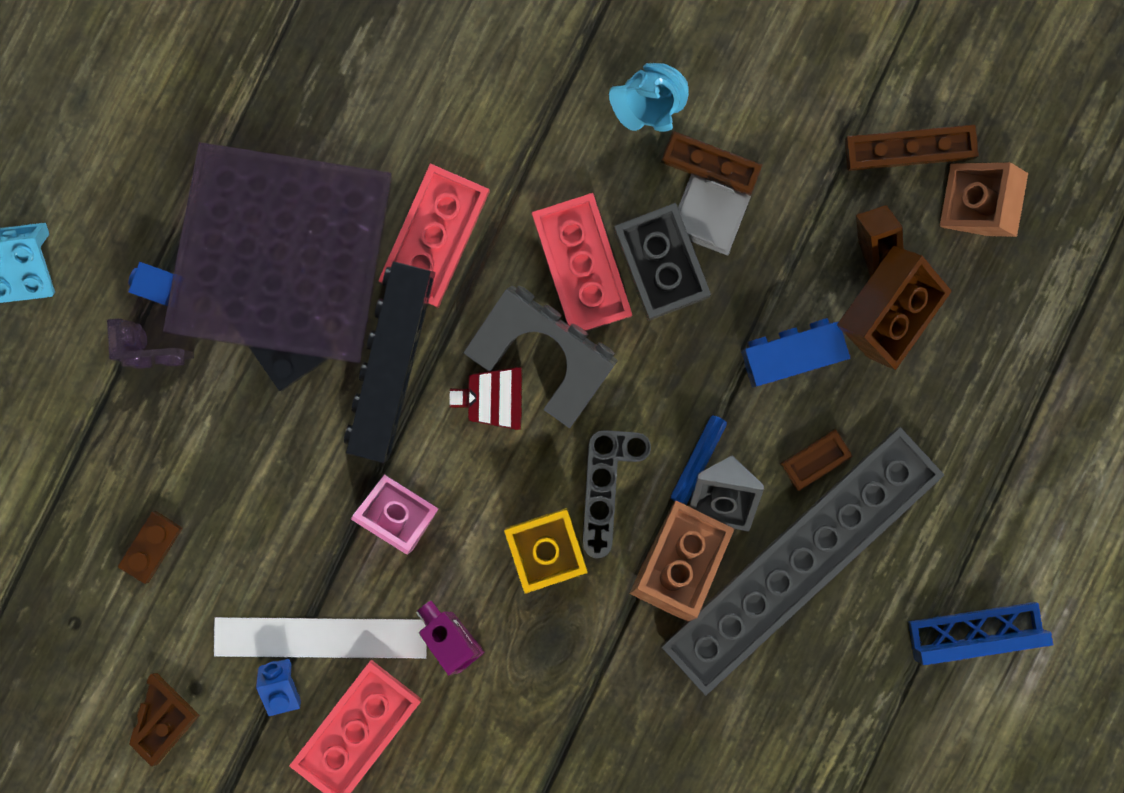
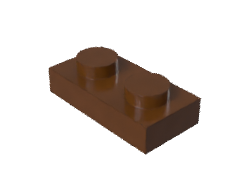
[118,511,183,584]

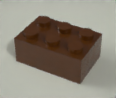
[837,246,952,370]

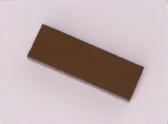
[661,131,762,196]

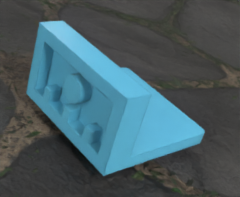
[0,223,55,303]

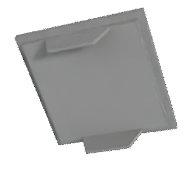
[678,174,751,256]

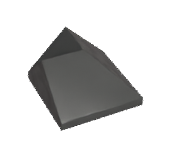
[689,455,764,531]

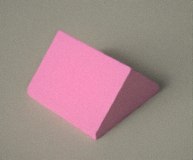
[351,475,438,554]

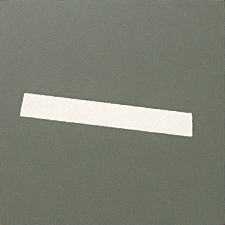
[214,618,427,659]

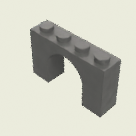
[464,286,618,428]

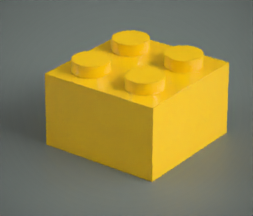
[504,508,588,594]

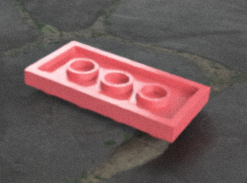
[378,163,490,308]
[532,193,633,331]
[289,660,422,793]

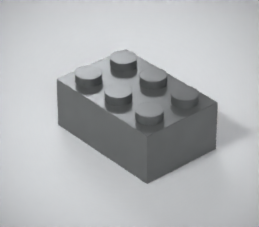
[614,203,711,321]

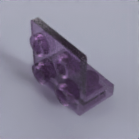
[107,319,194,369]

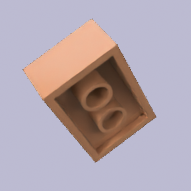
[630,501,734,622]

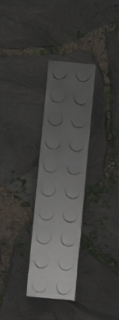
[661,427,944,696]

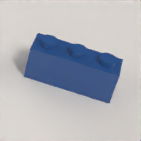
[741,318,851,388]

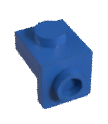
[256,659,301,716]

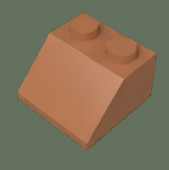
[940,162,1028,237]

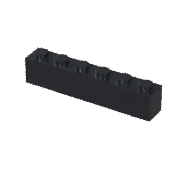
[344,262,436,463]

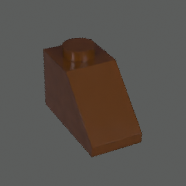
[856,205,904,277]

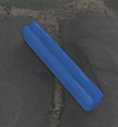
[671,415,727,505]

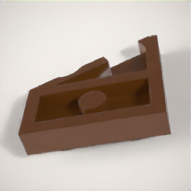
[129,673,200,767]

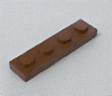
[845,125,979,171]

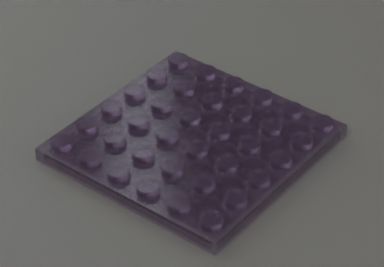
[163,142,392,364]

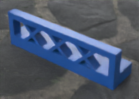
[908,602,1053,665]

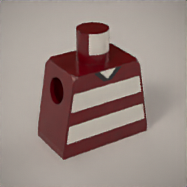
[450,368,523,430]

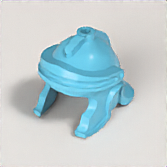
[609,63,689,132]

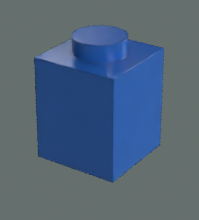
[128,262,185,309]

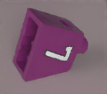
[416,600,485,676]

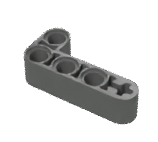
[582,430,651,558]

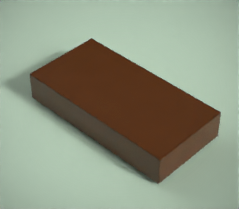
[780,429,853,491]

